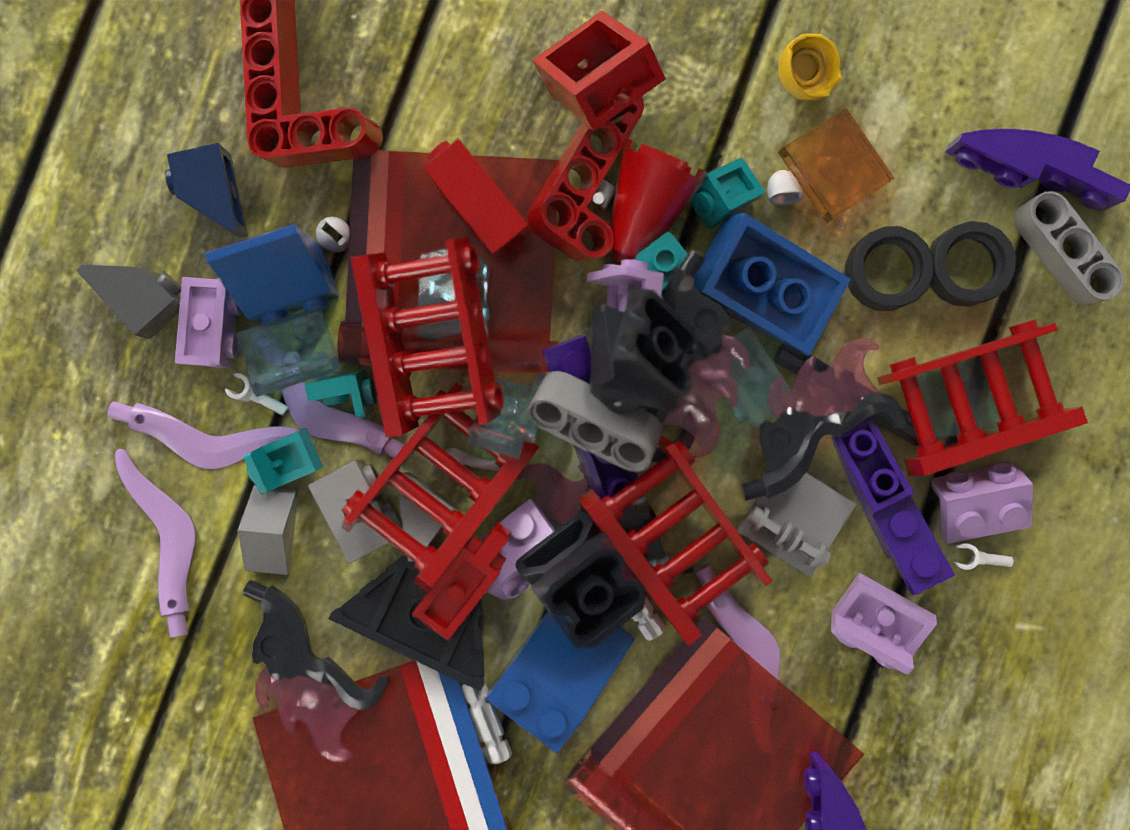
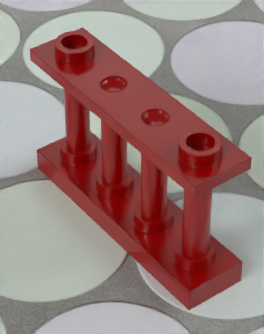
[351,237,504,437]
[877,319,1088,476]
[341,382,540,593]
[578,436,773,646]

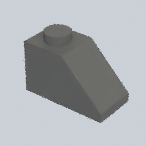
[76,264,181,339]

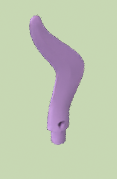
[254,333,404,458]
[107,401,299,469]
[115,449,195,638]
[694,564,780,753]

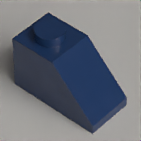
[165,143,248,238]

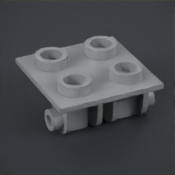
[737,473,856,577]

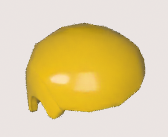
[778,34,842,101]

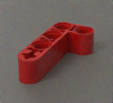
[528,87,644,262]

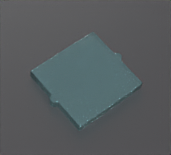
[916,359,1000,438]

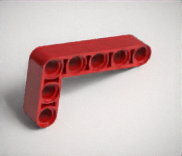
[240,0,383,168]

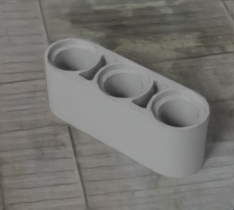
[1014,191,1124,305]
[528,371,663,471]

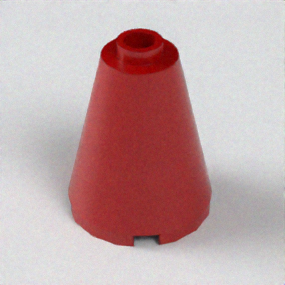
[610,139,707,262]

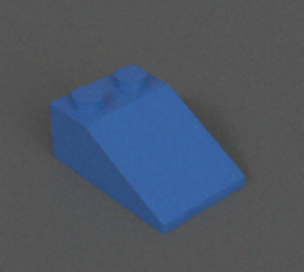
[694,213,851,356]
[205,224,339,327]
[486,611,635,753]

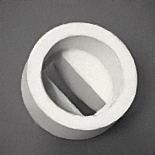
[767,170,803,205]
[316,217,351,253]

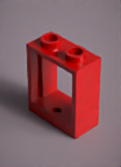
[532,11,666,131]
[422,138,532,263]

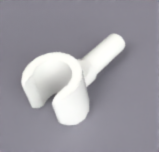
[591,179,616,211]
[225,373,288,416]
[445,447,501,472]
[953,543,1013,570]

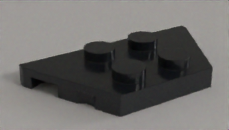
[328,556,485,691]

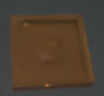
[778,108,895,224]

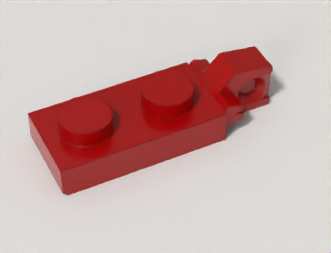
[412,521,512,640]

